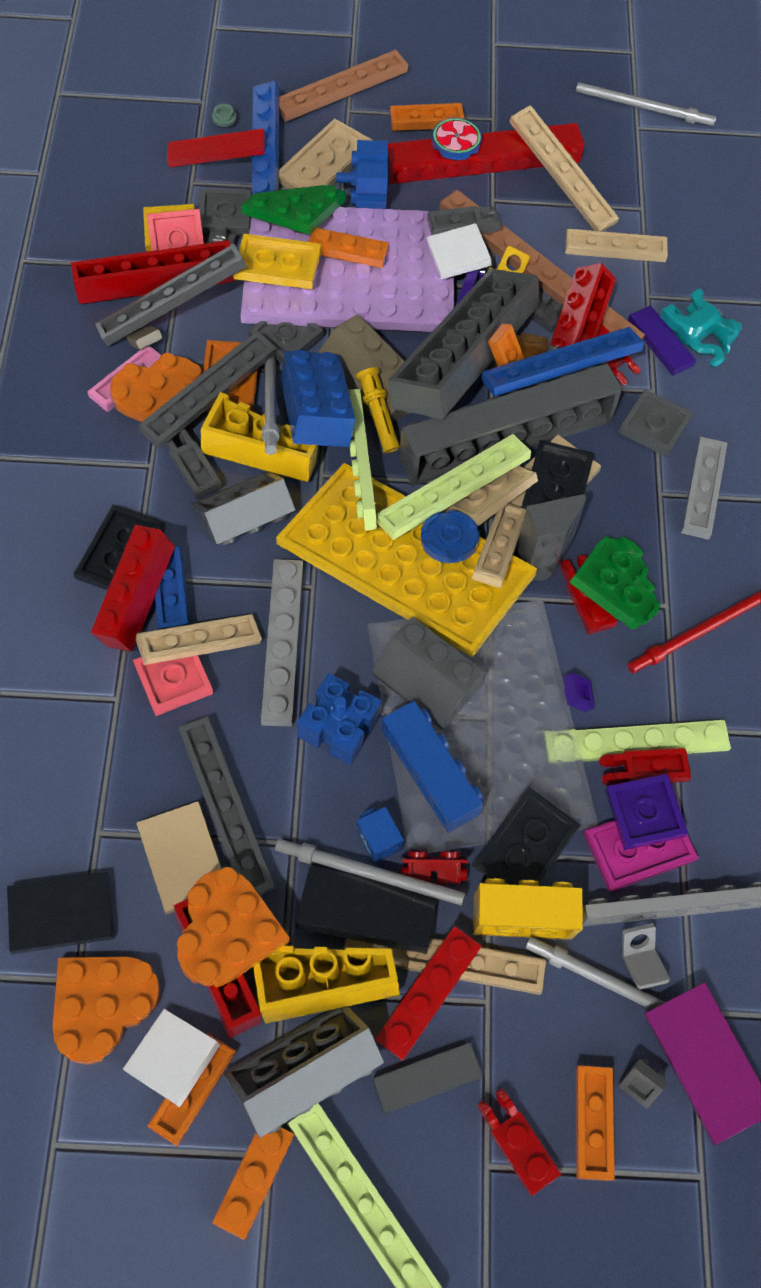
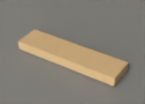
[565,229,668,262]
[472,504,526,588]
[136,614,262,665]

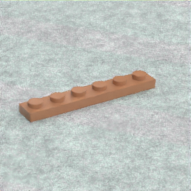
[279,50,408,122]

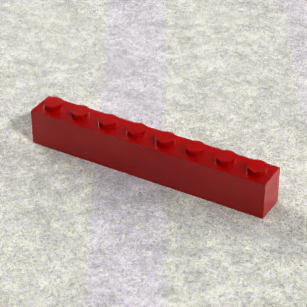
[387,123,584,184]

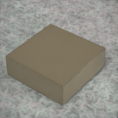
[127,325,162,350]

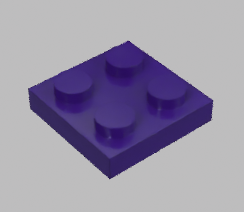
[605,774,688,850]

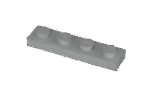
[681,436,728,540]

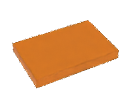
[202,340,259,412]

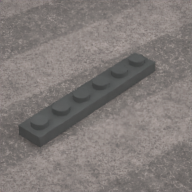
[95,244,247,346]
[138,331,276,449]
[178,716,275,895]

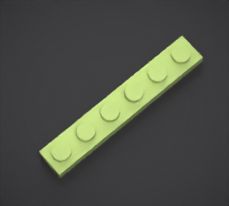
[349,389,377,530]
[376,434,531,540]
[543,720,731,764]
[288,1103,442,1288]

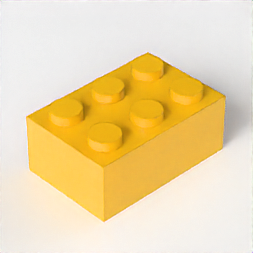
[473,878,583,940]

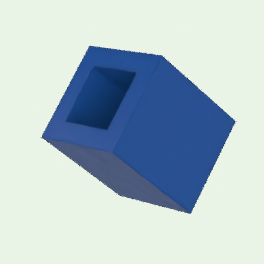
[356,806,404,864]

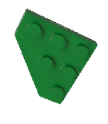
[241,185,346,234]

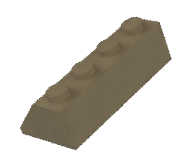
[318,314,408,424]

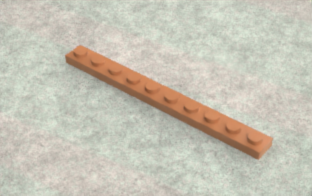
[439,190,645,340]

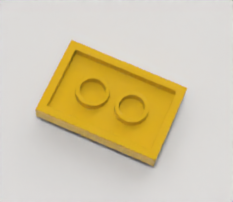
[234,234,321,289]

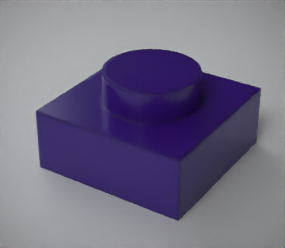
[563,673,595,712]

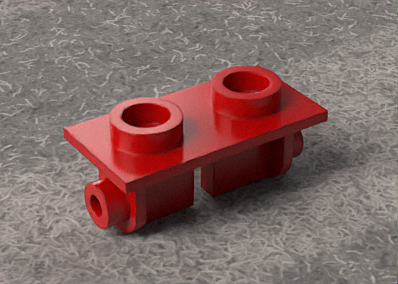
[401,850,468,884]

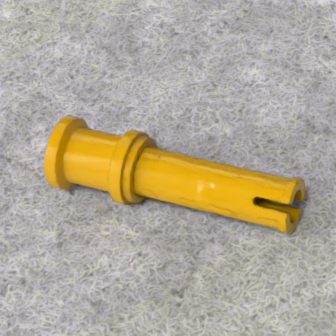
[356,367,400,454]

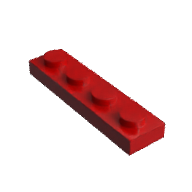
[375,926,482,1061]

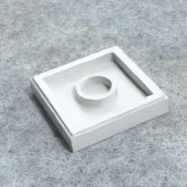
[427,223,492,279]
[123,1009,220,1107]

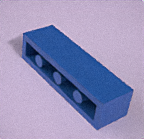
[381,700,484,833]

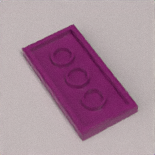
[644,982,761,1145]

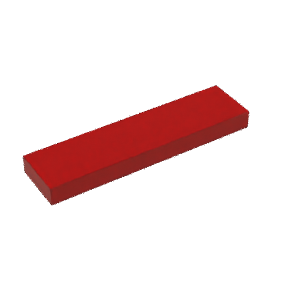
[167,128,266,167]

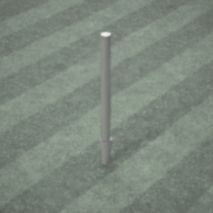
[576,82,716,126]
[262,355,279,455]
[275,838,466,906]
[525,936,665,1010]

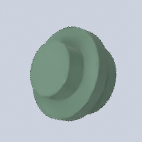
[212,103,236,127]

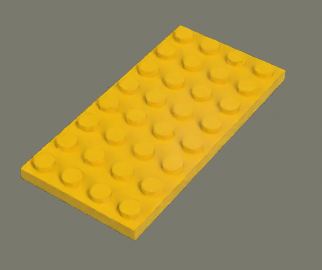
[276,463,537,658]

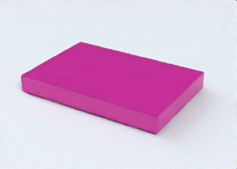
[583,820,699,892]

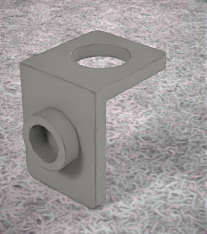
[622,923,670,989]

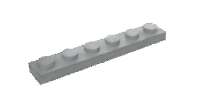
[261,559,303,727]
[583,882,761,926]

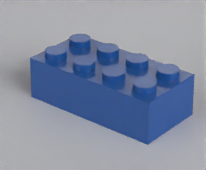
[281,350,355,447]

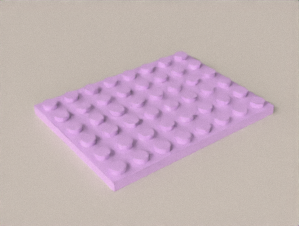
[240,207,454,332]

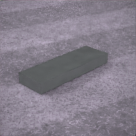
[372,1043,483,1115]

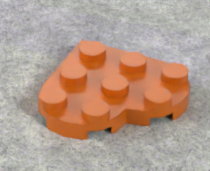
[110,353,201,437]
[177,867,290,987]
[53,957,160,1065]

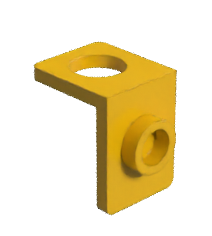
[488,246,531,273]

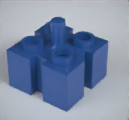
[336,140,388,209]
[297,673,382,765]

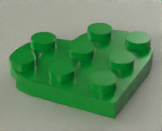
[569,536,661,630]

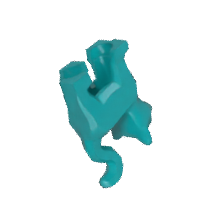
[660,288,742,367]

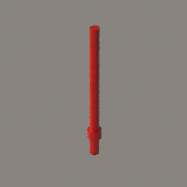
[627,590,761,674]

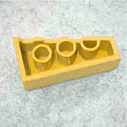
[201,392,318,482]
[253,946,400,1024]

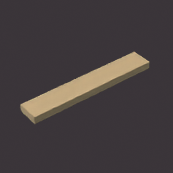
[509,105,619,232]
[344,938,546,995]

